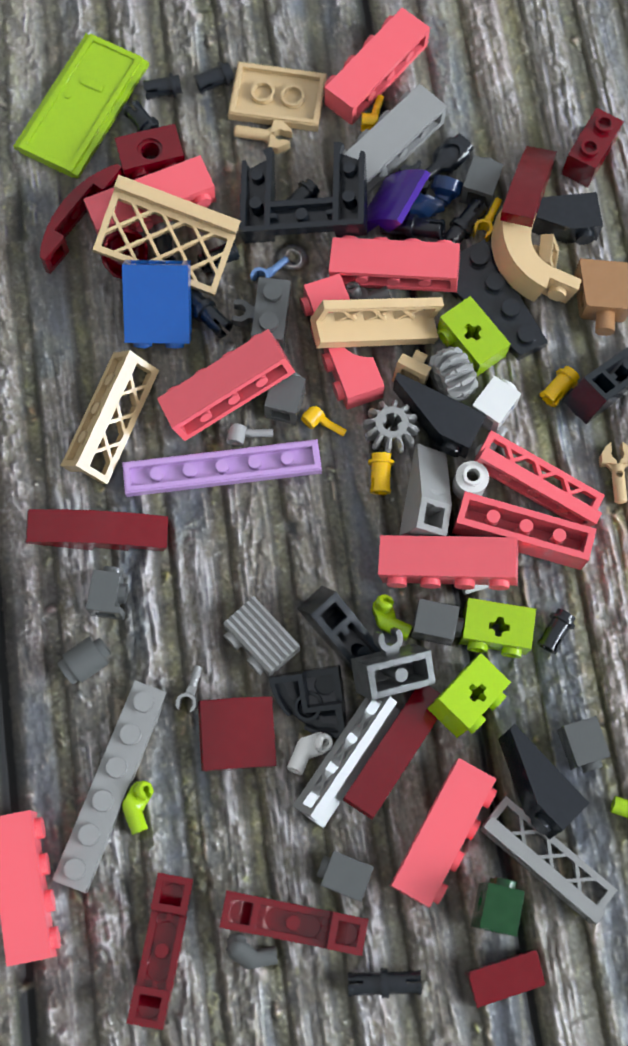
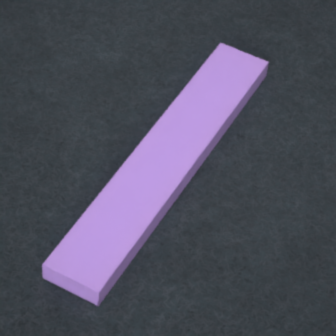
[122,439,322,497]

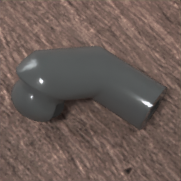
[345,281,391,299]

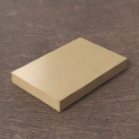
[228,61,327,132]

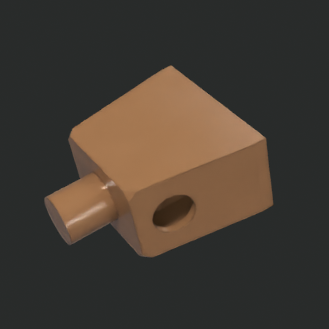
[574,258,628,336]

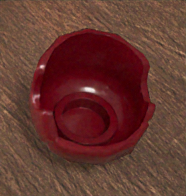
[100,227,148,279]

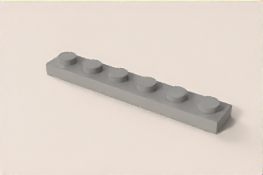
[52,680,168,893]

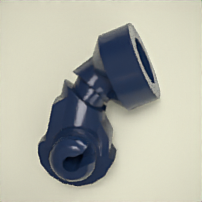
[407,175,464,218]

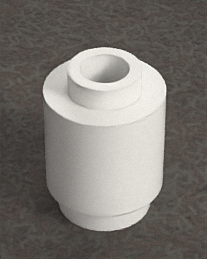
[452,461,489,500]

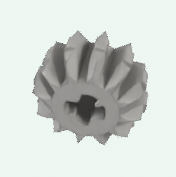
[428,347,478,402]
[363,399,419,454]

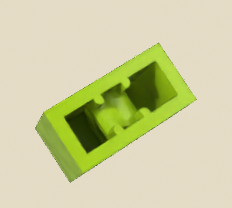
[437,296,510,377]
[459,598,536,658]
[427,653,511,738]

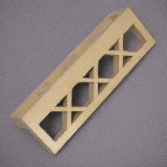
[310,297,444,349]
[60,350,159,484]

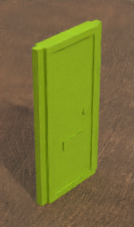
[13,33,149,179]

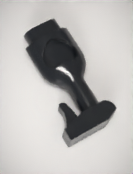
[399,134,474,194]

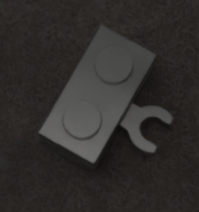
[232,277,291,351]
[351,627,436,700]

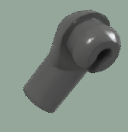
[226,933,278,970]

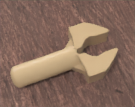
[233,120,292,154]
[599,442,628,504]

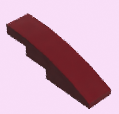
[500,146,557,227]
[25,509,168,551]
[343,686,441,820]

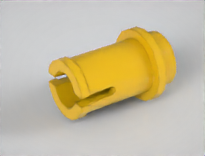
[540,366,580,408]
[368,452,394,495]

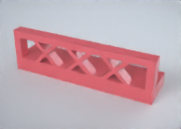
[474,430,605,527]

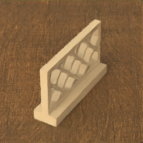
[93,175,241,296]

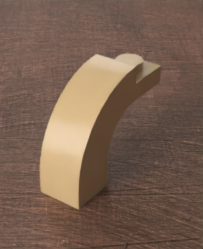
[491,209,582,304]

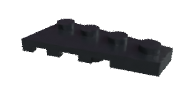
[450,239,548,361]

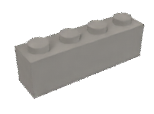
[343,84,447,195]

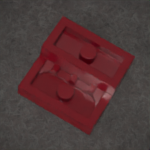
[198,696,277,772]

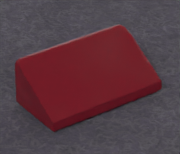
[465,949,545,1008]

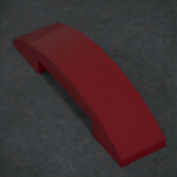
[40,164,124,274]
[126,873,193,1030]
[219,890,368,956]

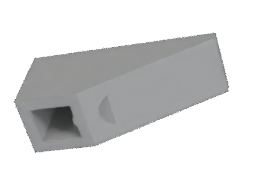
[399,444,452,536]

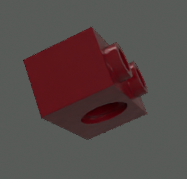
[561,107,624,188]
[115,123,185,180]

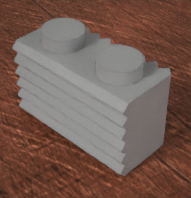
[223,596,300,677]

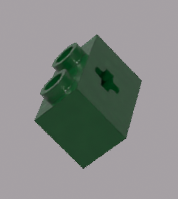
[471,877,525,937]

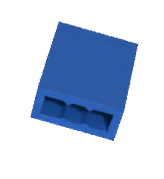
[122,260,192,349]

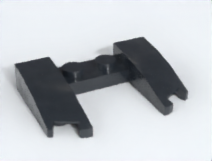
[239,142,368,243]

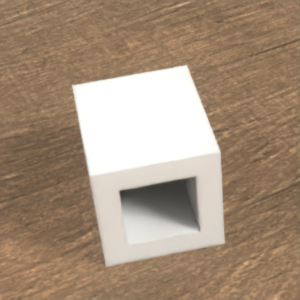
[471,375,521,433]

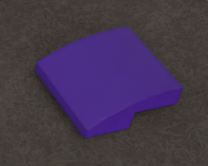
[368,169,431,233]

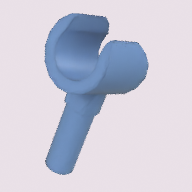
[250,256,289,282]

